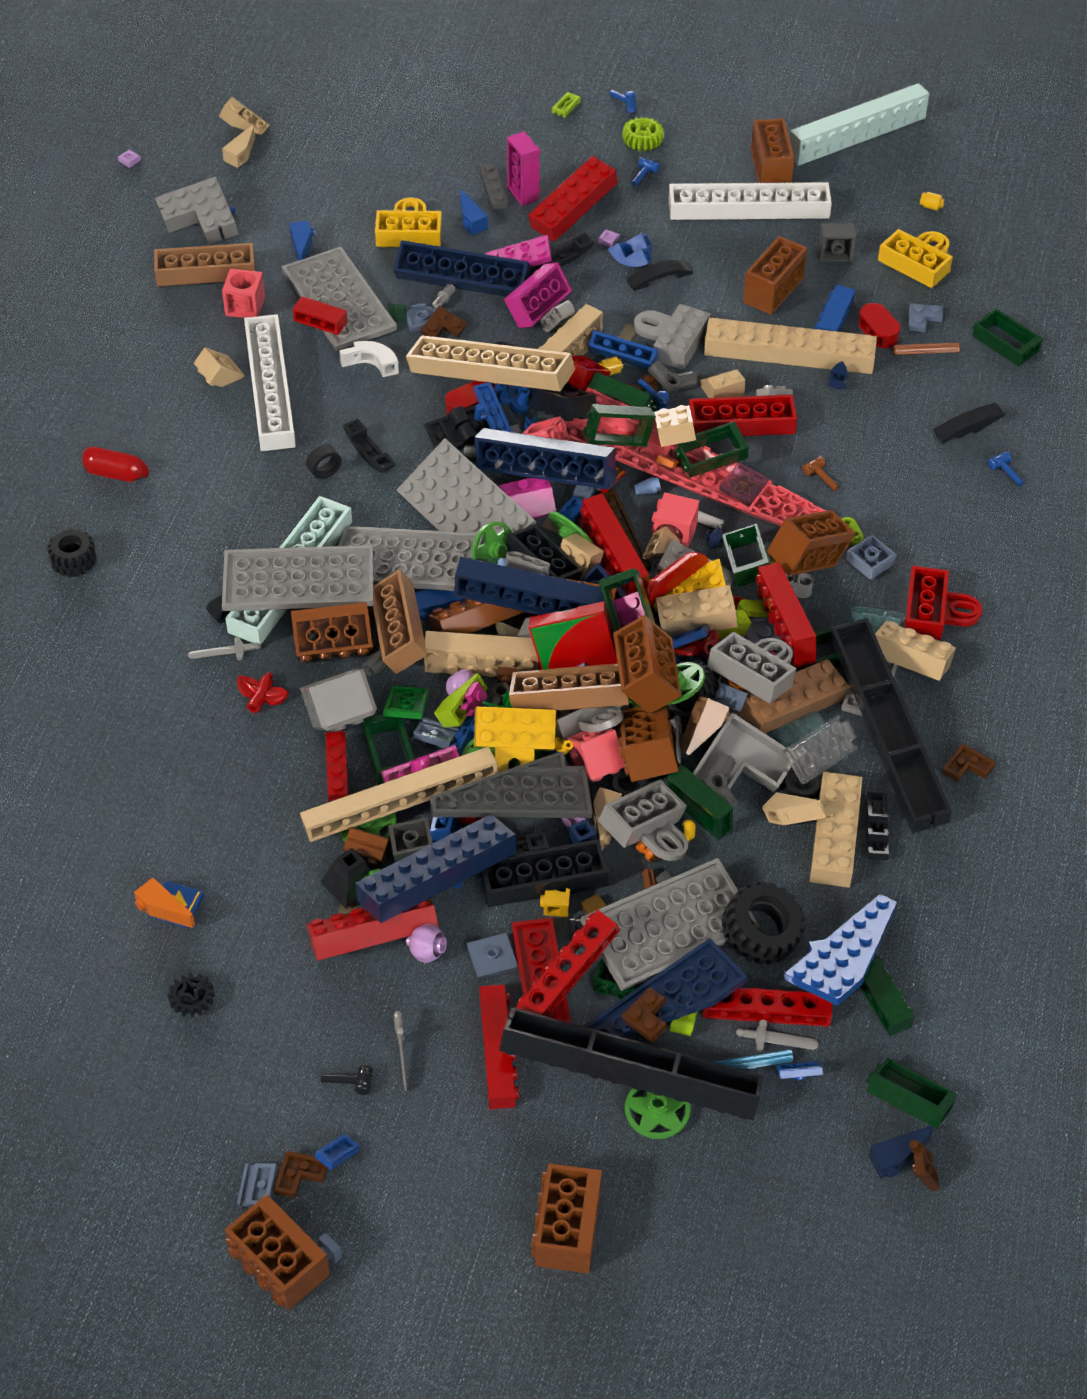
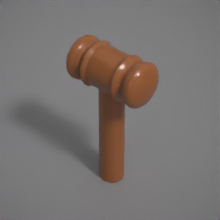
[802,456,839,491]

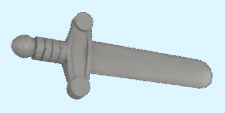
[188,637,261,660]
[670,715,682,764]
[394,1011,408,1091]
[736,1020,819,1052]

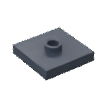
[466,933,518,981]

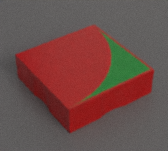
[528,601,618,670]

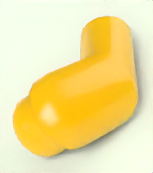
[555,737,573,754]

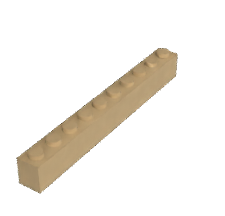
[300,747,498,842]

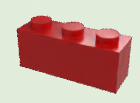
[292,296,348,335]

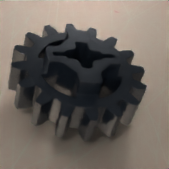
[168,973,215,1017]

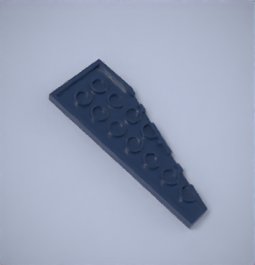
[583,938,748,1037]

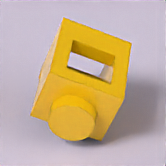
[540,889,570,917]

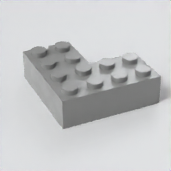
[155,176,239,245]
[692,713,798,792]

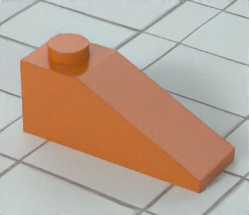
[134,878,195,928]

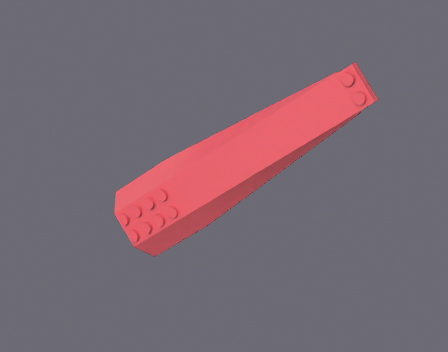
[562,387,826,526]

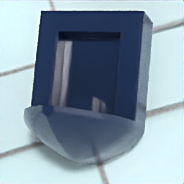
[828,361,847,389]

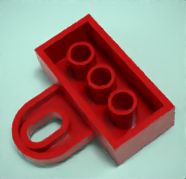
[904,565,982,640]

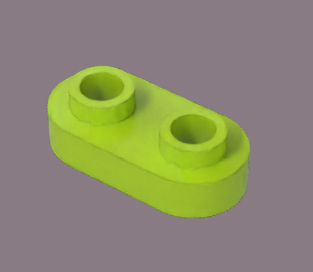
[842,517,864,548]

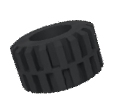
[47,528,97,577]
[675,660,718,712]

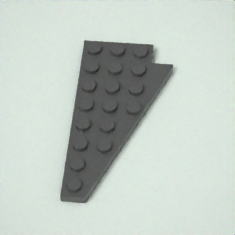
[430,752,593,818]

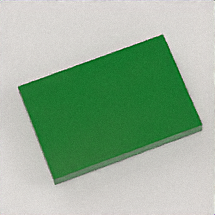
[383,686,430,719]

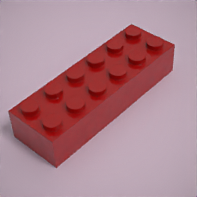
[528,156,618,242]
[689,395,797,436]
[579,493,650,595]
[756,562,816,668]
[306,899,439,961]

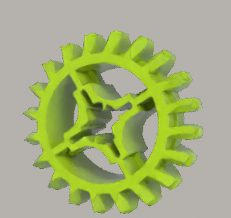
[622,117,664,151]

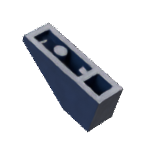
[869,1126,933,1178]

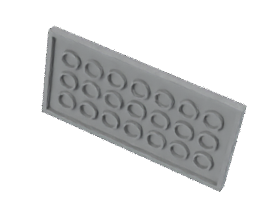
[282,247,397,351]
[397,438,537,562]
[338,526,484,591]
[222,545,373,611]
[580,858,760,991]

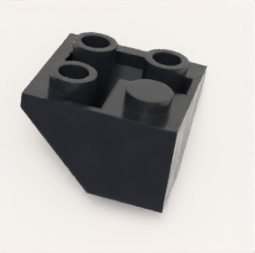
[321,848,370,909]

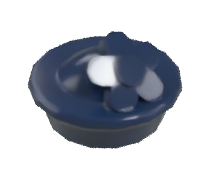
[705,526,723,547]

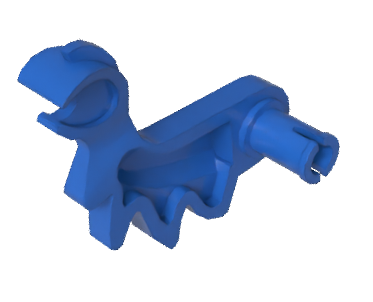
[494,383,530,414]

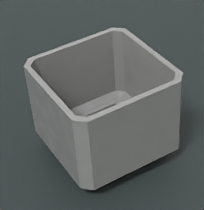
[300,669,377,731]

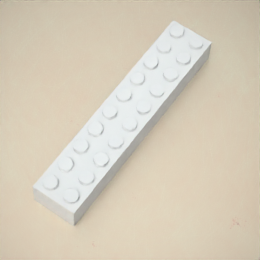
[669,183,831,220]
[244,314,296,451]

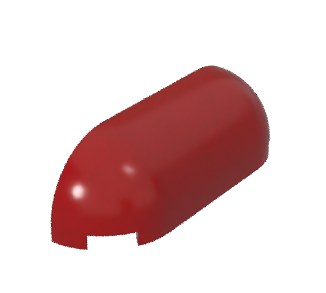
[82,447,149,482]
[646,552,709,606]

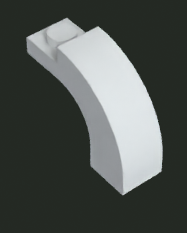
[339,341,399,377]

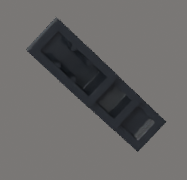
[933,402,1005,444]
[866,792,889,860]

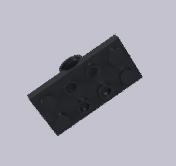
[424,405,490,449]

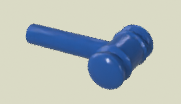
[609,90,637,113]
[631,157,660,187]
[637,378,669,411]
[988,451,1024,487]

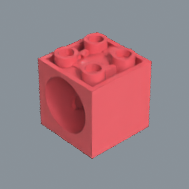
[222,269,265,318]
[522,416,572,441]
[651,492,699,548]
[565,728,625,782]

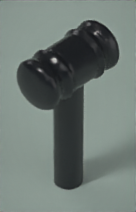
[320,1065,373,1095]

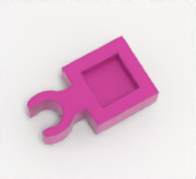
[461,682,488,716]

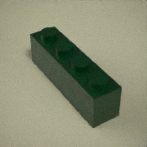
[860,955,915,1036]

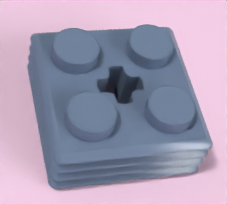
[846,535,897,579]

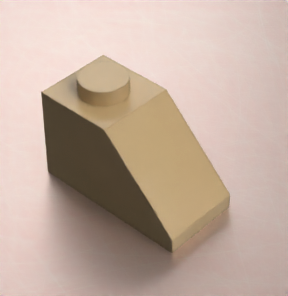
[642,526,681,559]

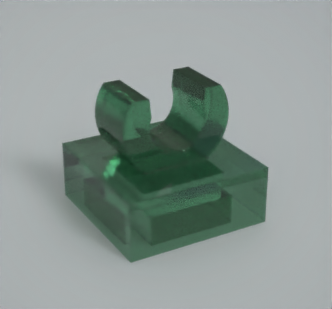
[388,303,407,322]

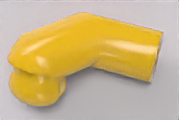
[682,820,696,842]

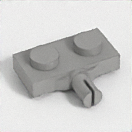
[756,385,793,396]

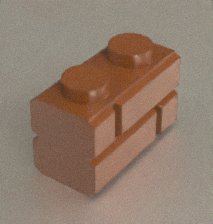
[343,827,391,866]

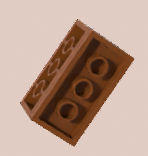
[750,118,794,183]
[743,236,808,315]
[766,510,855,576]
[291,602,373,663]
[613,615,681,714]
[618,705,678,782]
[531,1163,602,1274]
[224,1194,330,1311]

